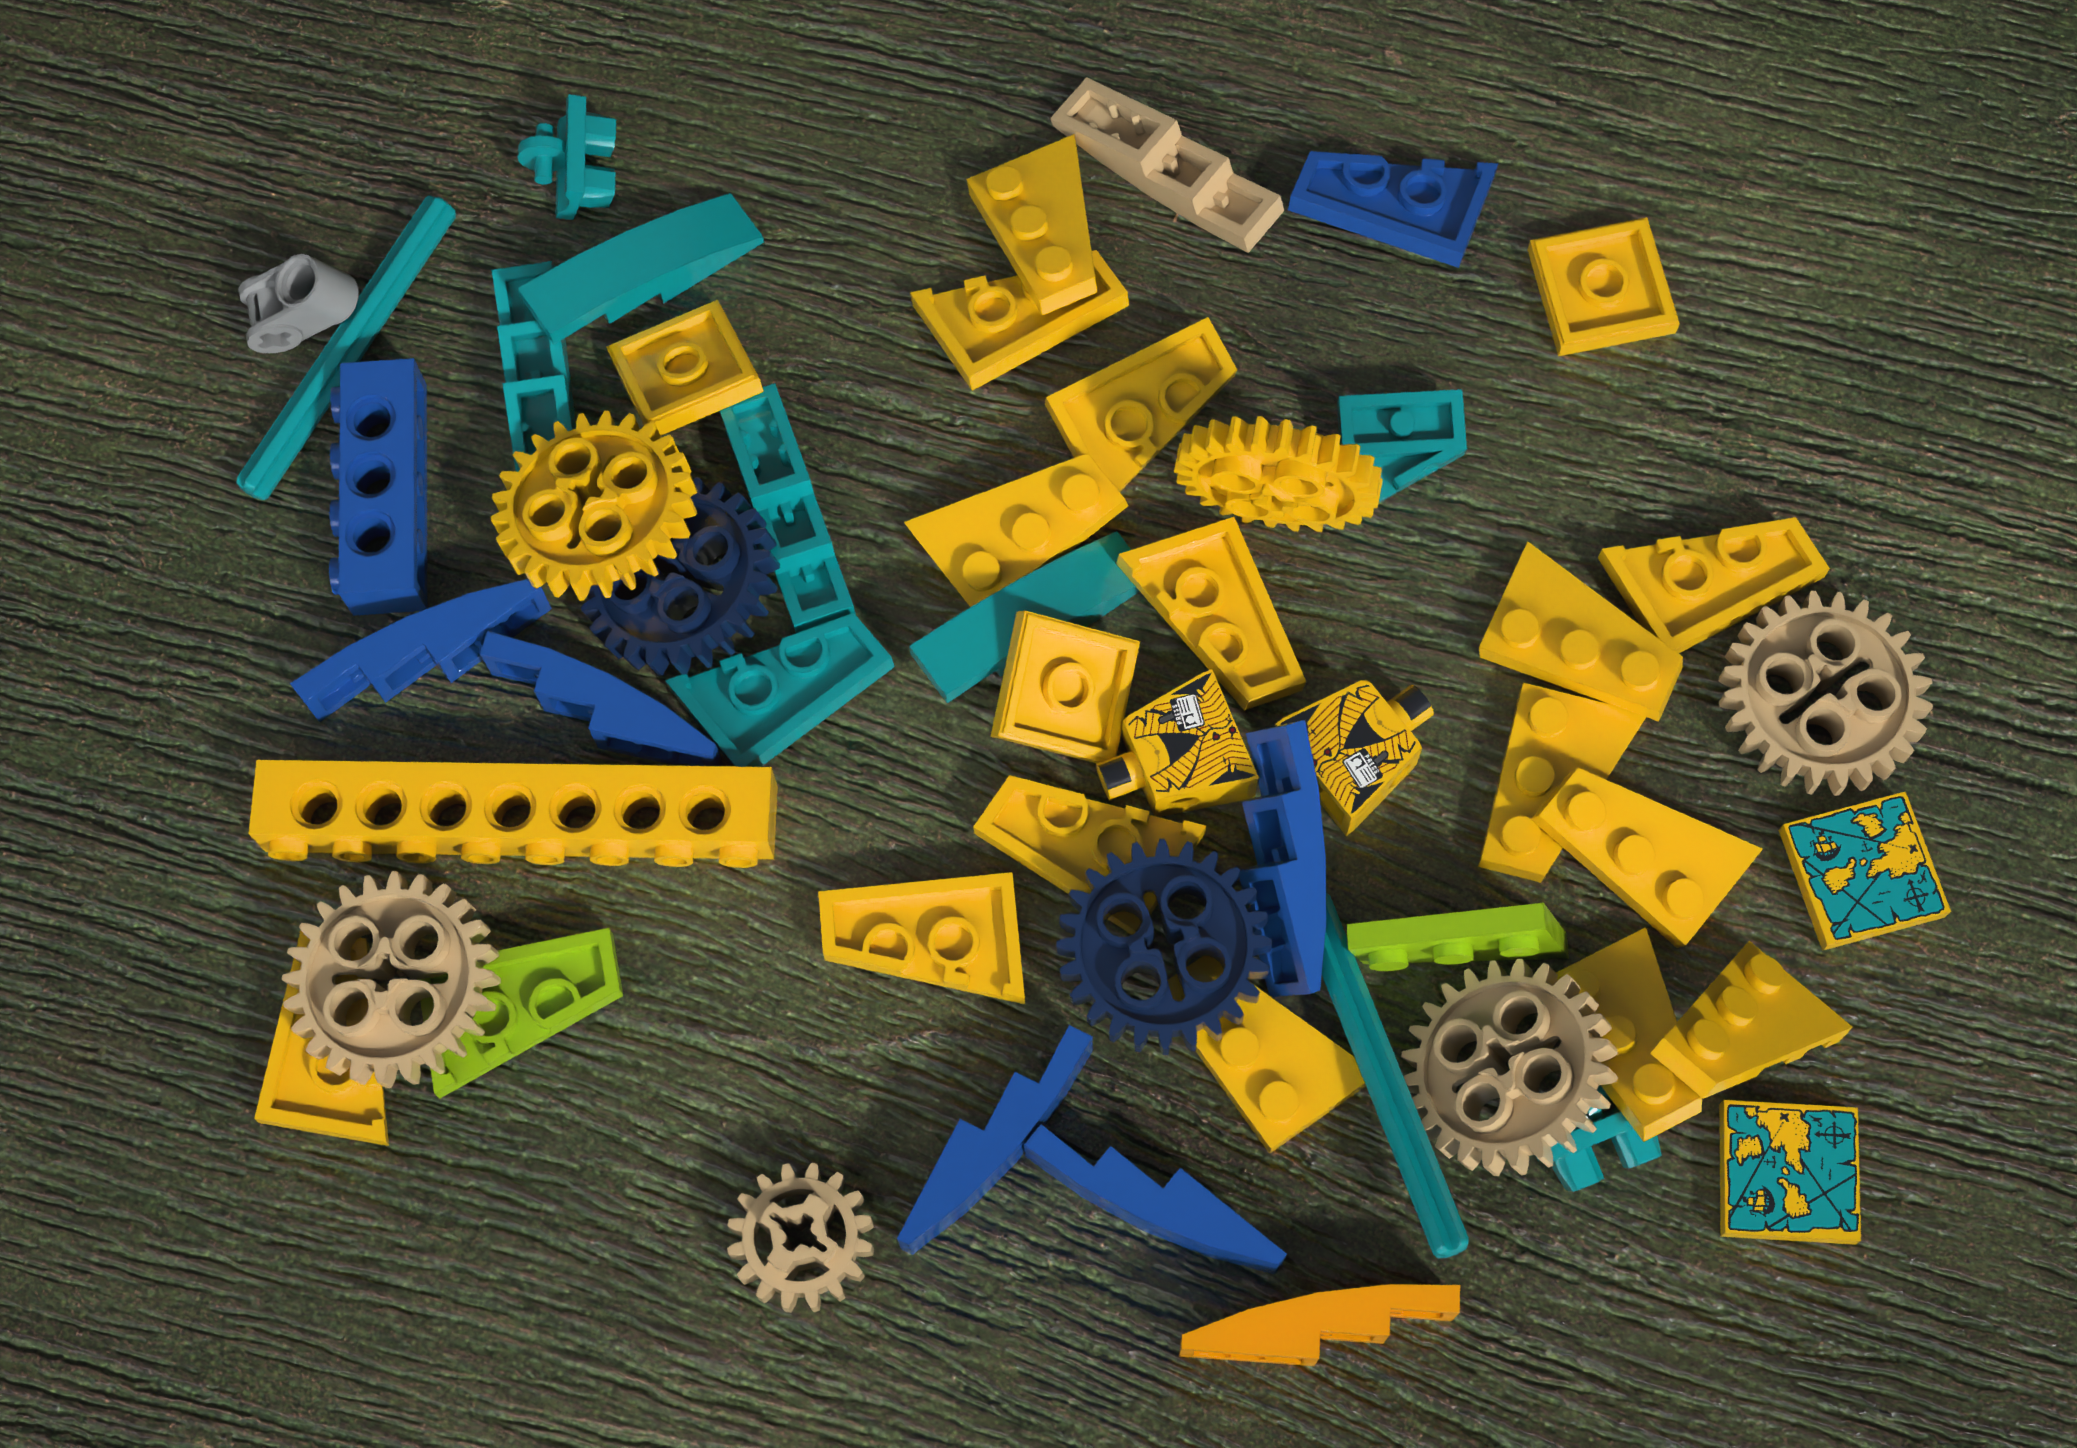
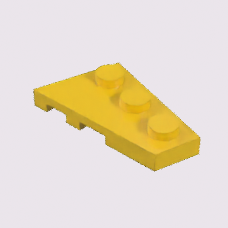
[910,250,1129,391]
[1598,517,1830,653]
[1531,767,1763,948]
[818,872,1025,1004]
[1155,956,1366,1154]

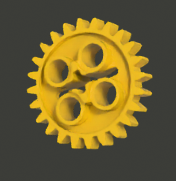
[491,411,697,601]
[1174,416,1383,532]

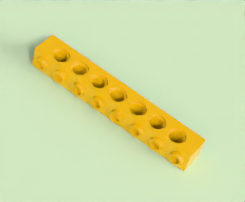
[249,760,778,868]

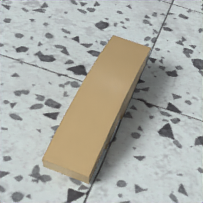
[1050,77,1285,253]

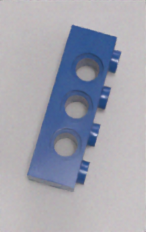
[329,358,428,616]

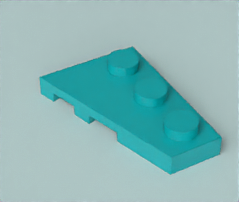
[665,613,895,767]

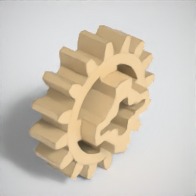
[727,1163,874,1313]

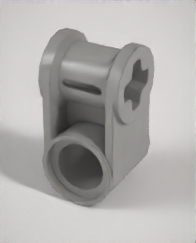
[238,254,358,353]

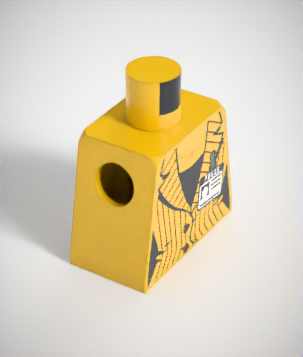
[1096,669,1259,817]
[1275,680,1434,836]

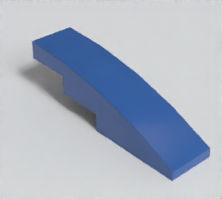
[290,579,552,722]
[480,631,723,766]
[1239,720,1326,997]
[897,1025,1093,1255]
[1024,1124,1287,1274]

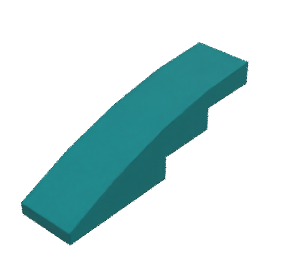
[518,193,764,345]
[491,261,580,473]
[720,383,856,633]
[909,531,1140,703]

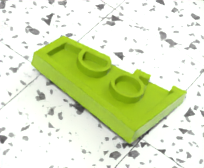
[1347,903,1569,971]
[417,928,623,1099]

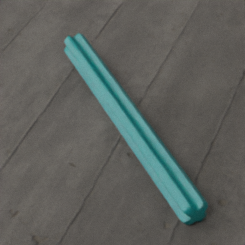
[236,195,456,501]
[1322,893,1469,1259]

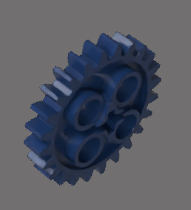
[581,478,780,675]
[1056,839,1272,1055]

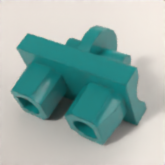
[518,94,616,220]
[1536,1085,1662,1192]

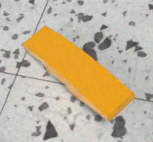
[1179,1284,1460,1366]

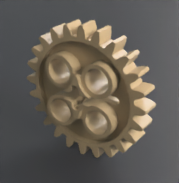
[1718,591,1933,796]
[282,871,501,1088]
[1401,959,1618,1176]

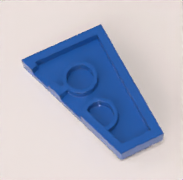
[1288,151,1499,268]

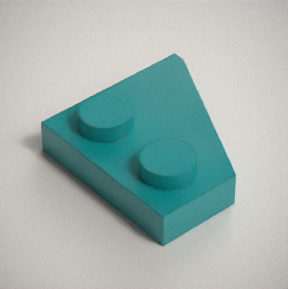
[1337,389,1467,503]

